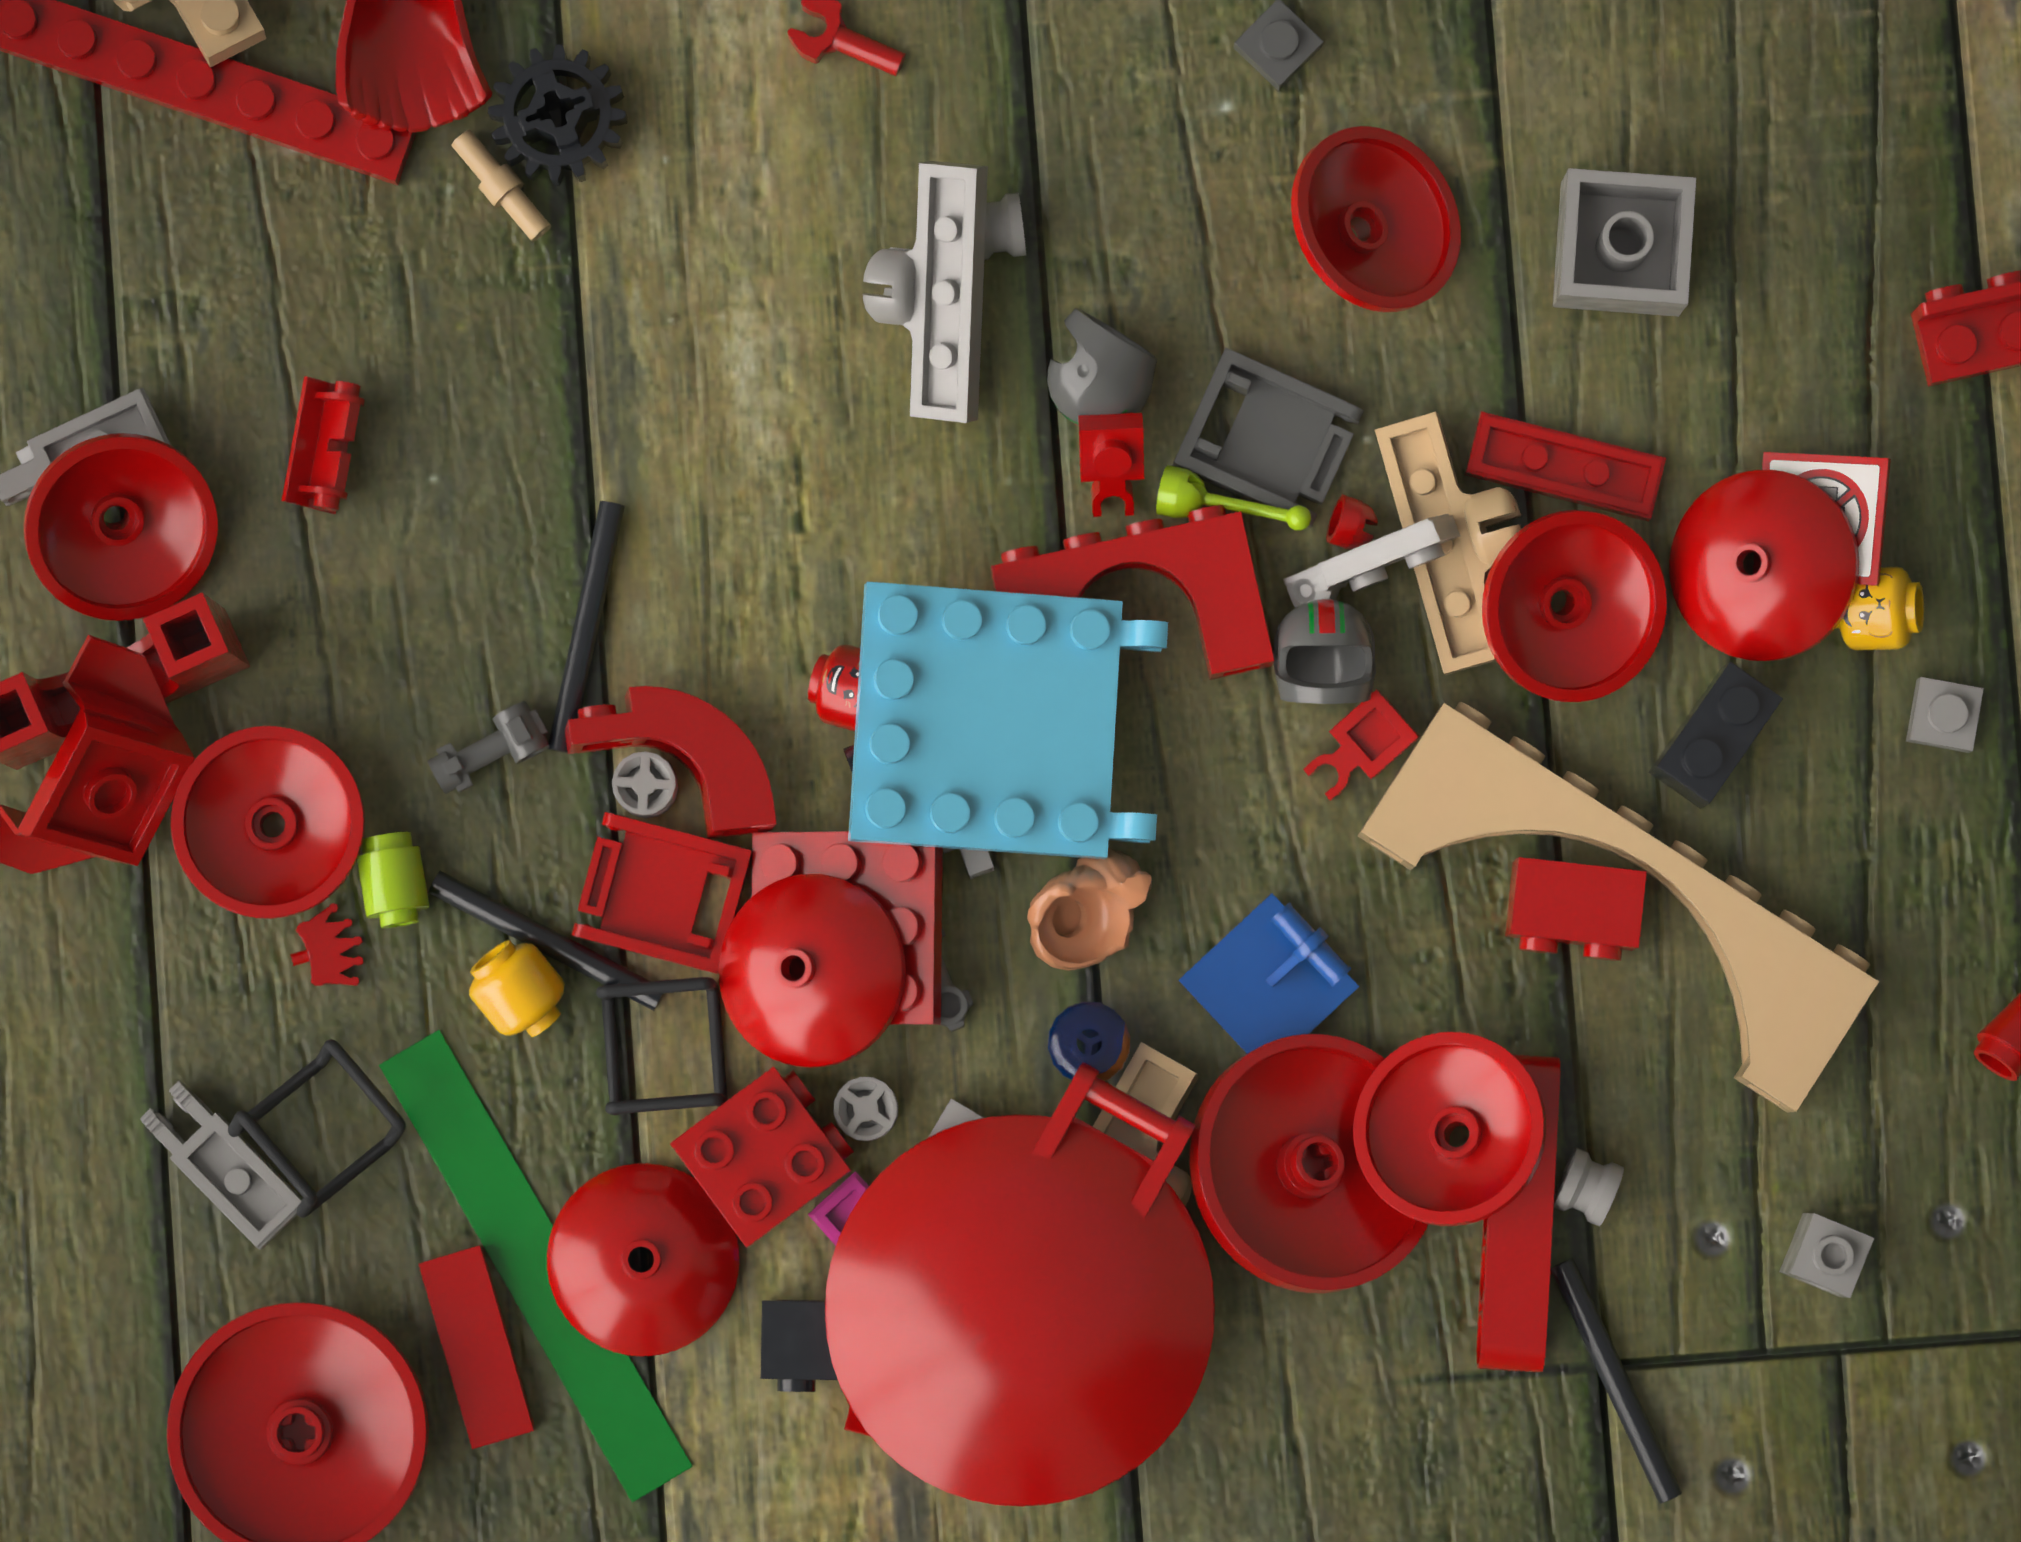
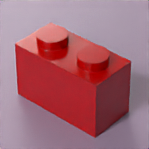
[1505,857,1647,961]

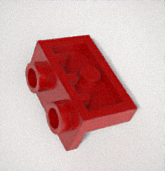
[1911,270,2021,387]

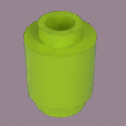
[357,832,430,928]

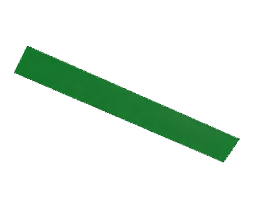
[379,1030,693,1502]

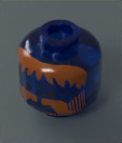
[1047,1001,1131,1081]

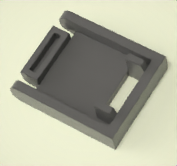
[1173,348,1364,527]

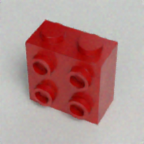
[670,1066,854,1248]

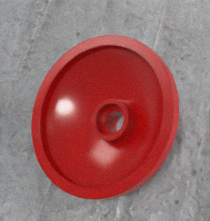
[1291,126,1461,312]
[24,433,218,621]
[1669,470,1859,661]
[1482,510,1667,702]
[171,726,365,919]
[719,874,906,1067]
[1353,1032,1547,1226]
[547,1163,740,1356]

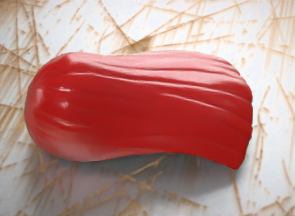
[336,0,493,133]

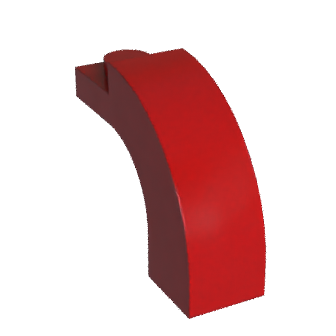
[565,686,777,839]

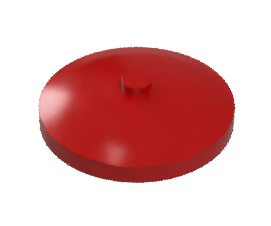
[1189,1034,1429,1293]
[167,1302,429,1542]

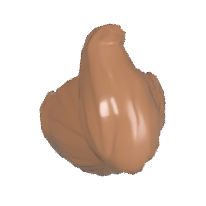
[1027,848,1152,971]

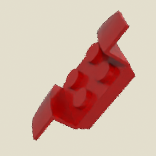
[0,635,195,874]

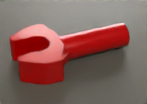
[787,0,906,77]

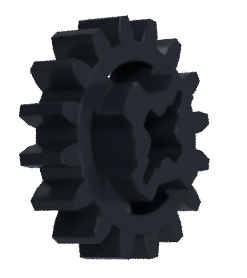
[488,44,628,186]

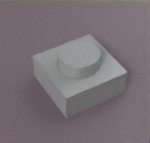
[1906,677,1984,753]

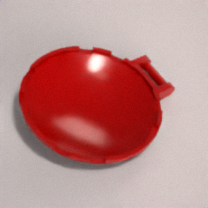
[825,1062,1215,1507]

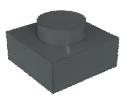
[1233,0,1324,91]

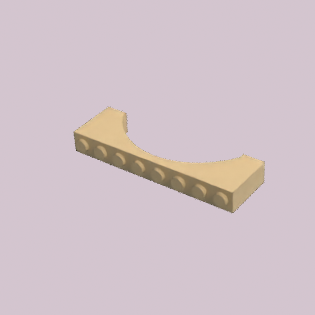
[1357,702,1879,1113]

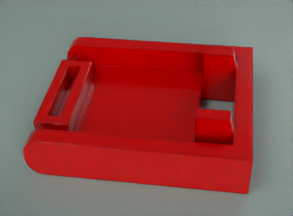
[571,812,752,975]

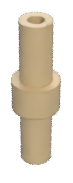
[451,129,551,242]

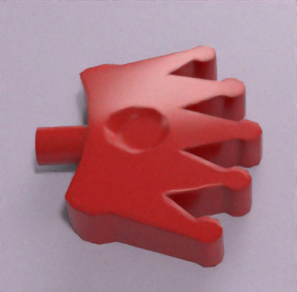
[290,903,363,987]

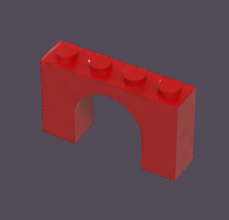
[991,505,1274,680]
[0,592,250,770]

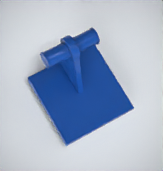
[1178,893,1359,1054]

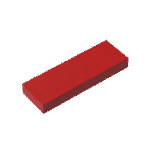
[1464,411,1666,522]
[418,1245,536,1449]

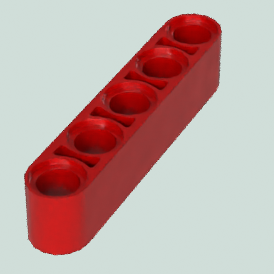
[1476,1054,1560,1372]

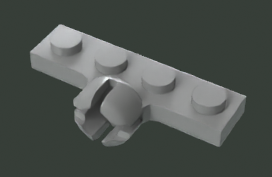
[863,161,988,423]

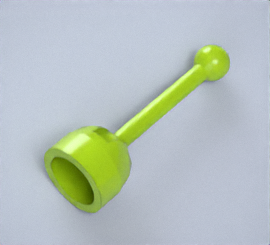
[1156,465,1311,531]

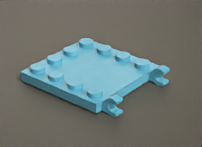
[848,582,1168,859]

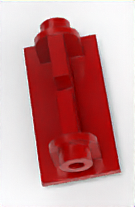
[281,376,365,514]

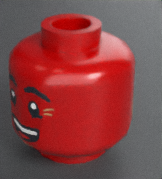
[808,644,860,732]

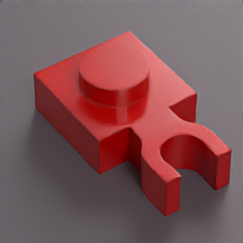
[1078,413,1144,517]
[1303,689,1421,801]

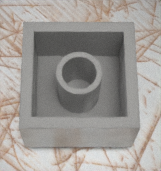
[1552,168,1696,317]

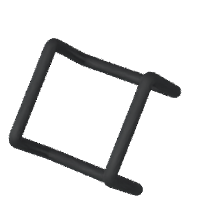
[596,977,727,1115]
[228,1039,406,1218]

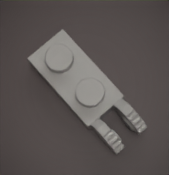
[140,1080,303,1250]

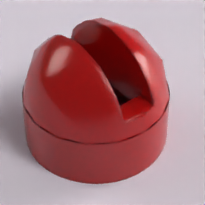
[1326,494,1378,549]

